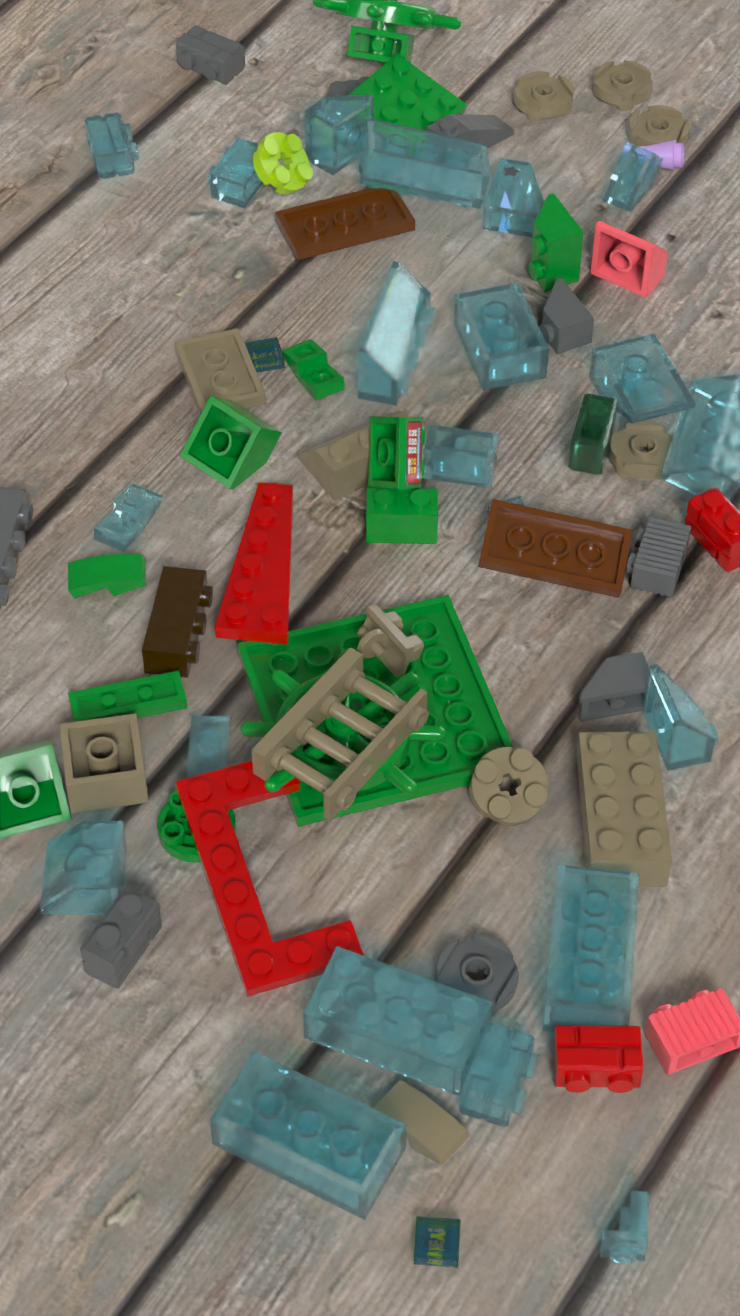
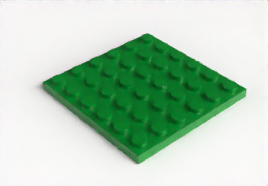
[237,595,514,827]

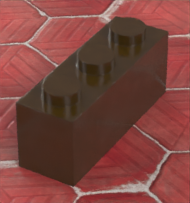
[142,566,213,678]

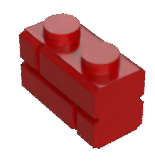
[685,487,740,572]
[553,1025,643,1093]

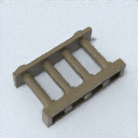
[252,647,429,821]

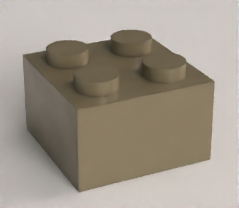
[59,714,148,813]

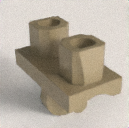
[357,604,424,677]

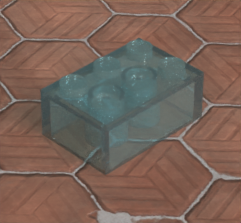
[454,283,549,390]

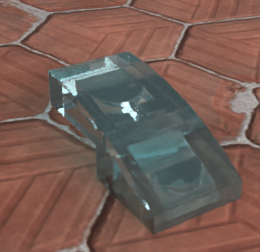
[94,484,162,552]

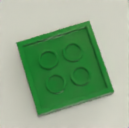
[342,53,467,159]

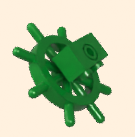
[313,0,461,63]
[241,650,446,817]

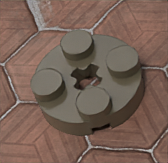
[593,60,653,111]
[514,71,574,122]
[628,105,690,150]
[609,420,679,480]
[469,747,548,826]

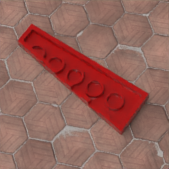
[215,482,293,645]

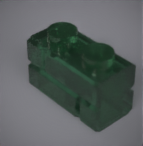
[568,393,618,475]

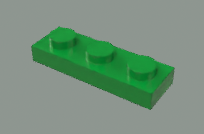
[68,671,187,722]

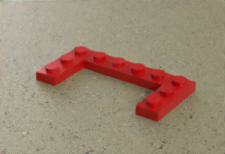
[175,760,364,997]

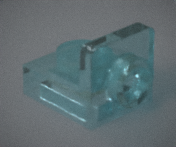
[600,1190,649,1264]

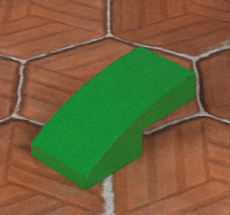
[282,339,345,401]
[68,554,146,599]

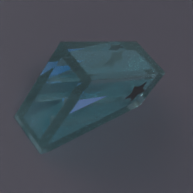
[483,158,544,238]

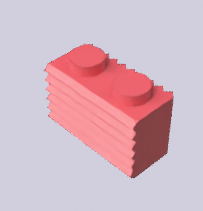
[645,988,740,1075]

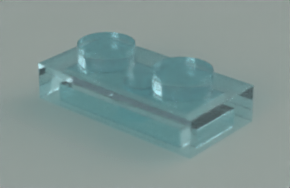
[186,716,230,778]

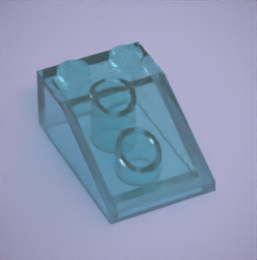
[589,333,696,424]

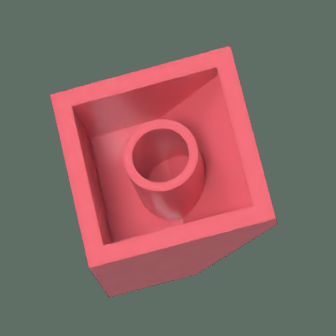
[590,221,668,298]

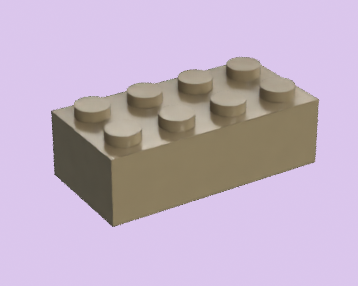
[576,731,672,888]

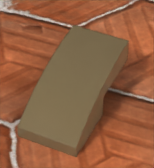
[372,1080,470,1165]

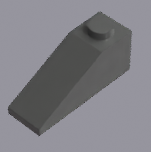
[426,114,514,171]

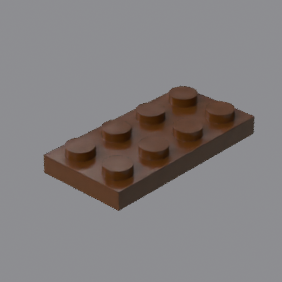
[275,182,415,260]
[478,499,632,598]

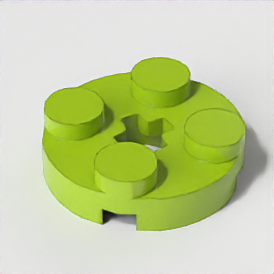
[253,132,313,195]

